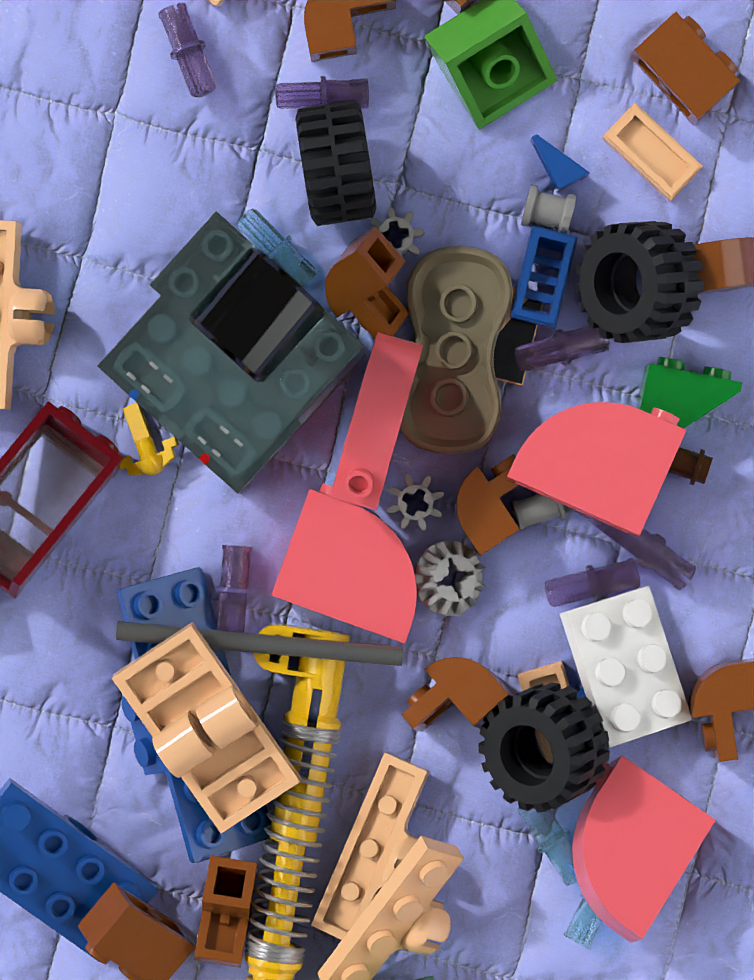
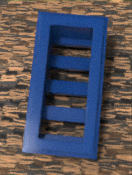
[509,226,578,329]

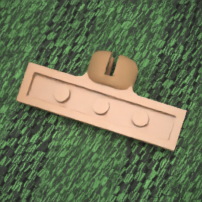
[0,220,55,410]
[311,752,430,940]
[317,836,464,980]

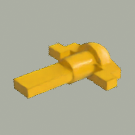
[119,402,179,476]

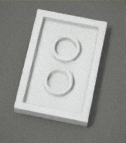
[560,585,692,749]

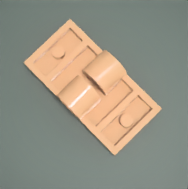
[111,622,301,833]

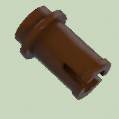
[668,447,713,486]

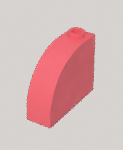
[330,332,423,510]
[506,402,687,537]
[271,483,417,644]
[572,756,716,943]

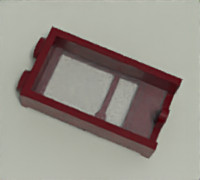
[0,401,123,599]

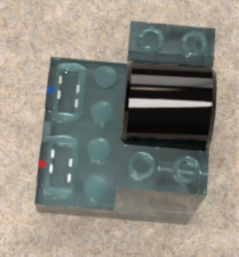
[97,211,366,494]

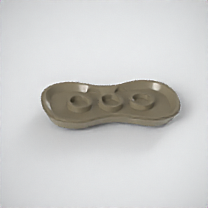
[400,246,513,454]

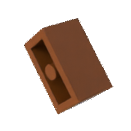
[630,12,740,126]
[78,882,196,980]

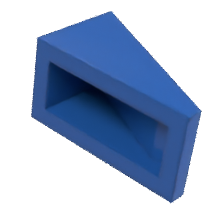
[530,134,590,192]

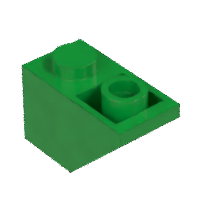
[636,357,742,429]

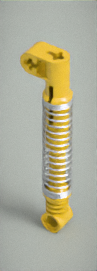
[244,623,350,980]

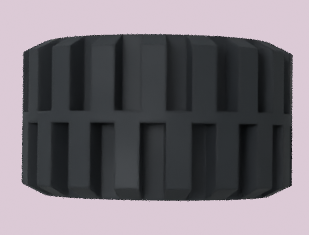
[295,99,377,226]
[575,221,704,343]
[478,682,610,812]

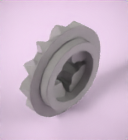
[415,541,486,616]

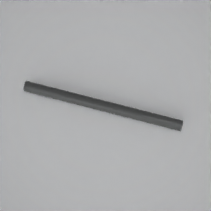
[116,621,404,666]

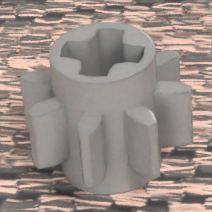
[371,207,425,258]
[387,474,444,531]

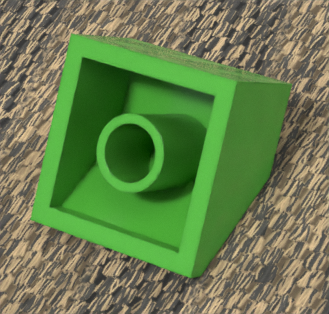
[424,0,558,130]

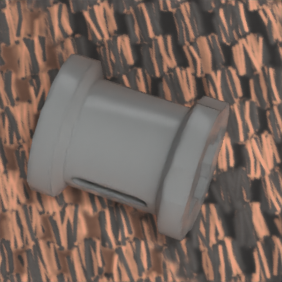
[521,184,576,234]

